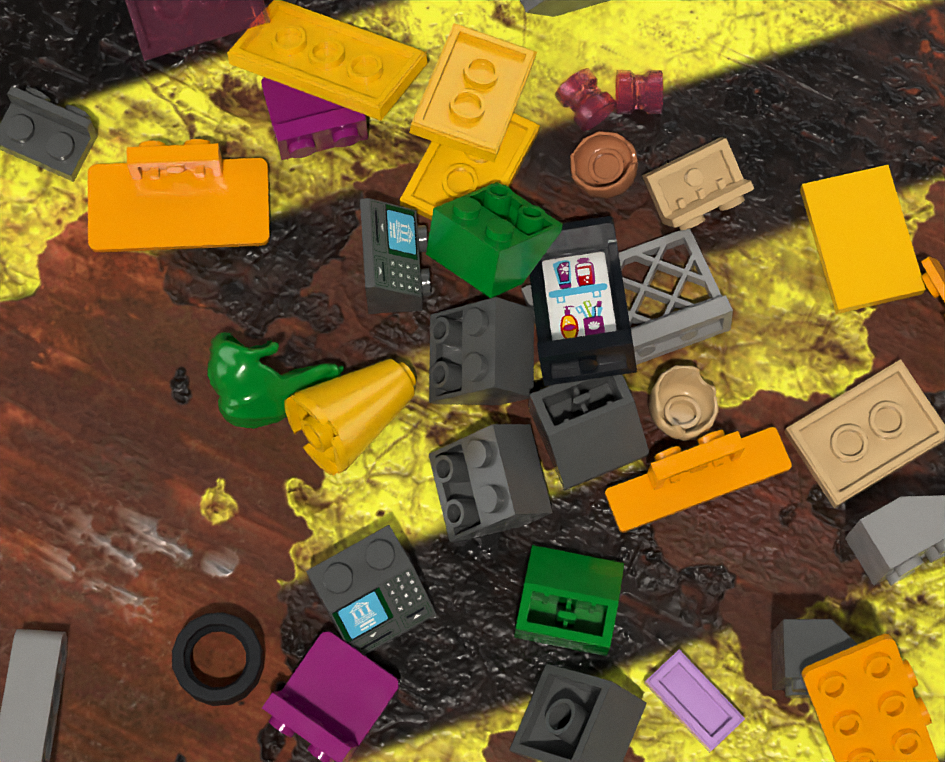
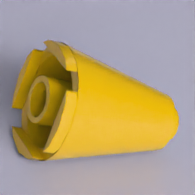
[284,359,416,476]

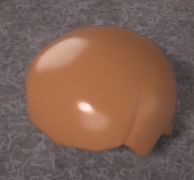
[570,131,638,199]

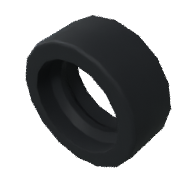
[172,612,264,706]

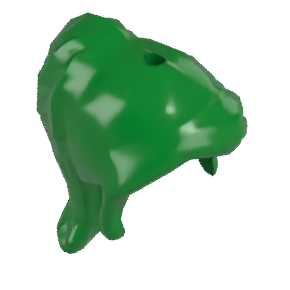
[207,332,344,429]

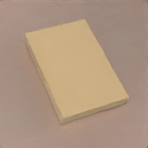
[784,359,945,509]

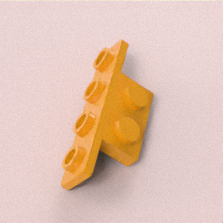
[605,427,792,533]

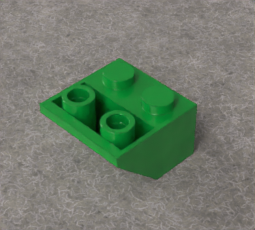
[426,182,563,298]
[514,545,624,656]

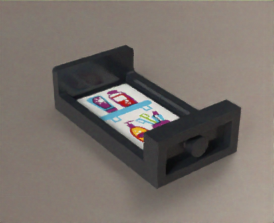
[530,216,637,386]

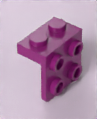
[261,77,368,161]
[262,632,400,762]

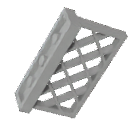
[521,229,733,365]

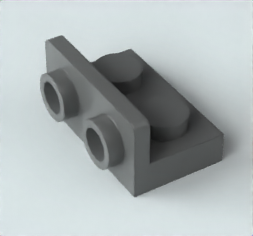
[0,86,98,182]

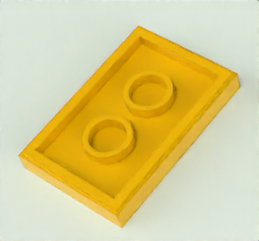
[409,23,537,163]
[400,113,540,220]
[800,165,926,314]

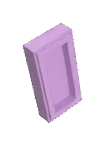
[644,649,745,753]

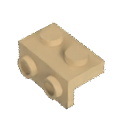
[642,137,754,230]

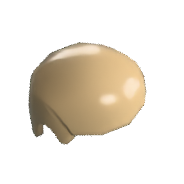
[649,365,719,441]

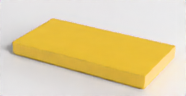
[227,0,428,121]

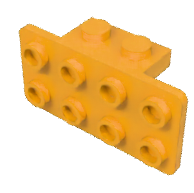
[88,139,270,252]
[802,634,939,762]

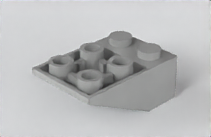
[845,495,945,586]

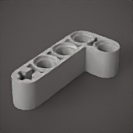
[0,629,67,762]

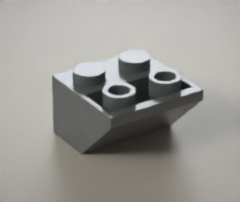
[429,297,534,405]
[528,375,650,491]
[428,424,553,542]
[771,619,858,698]

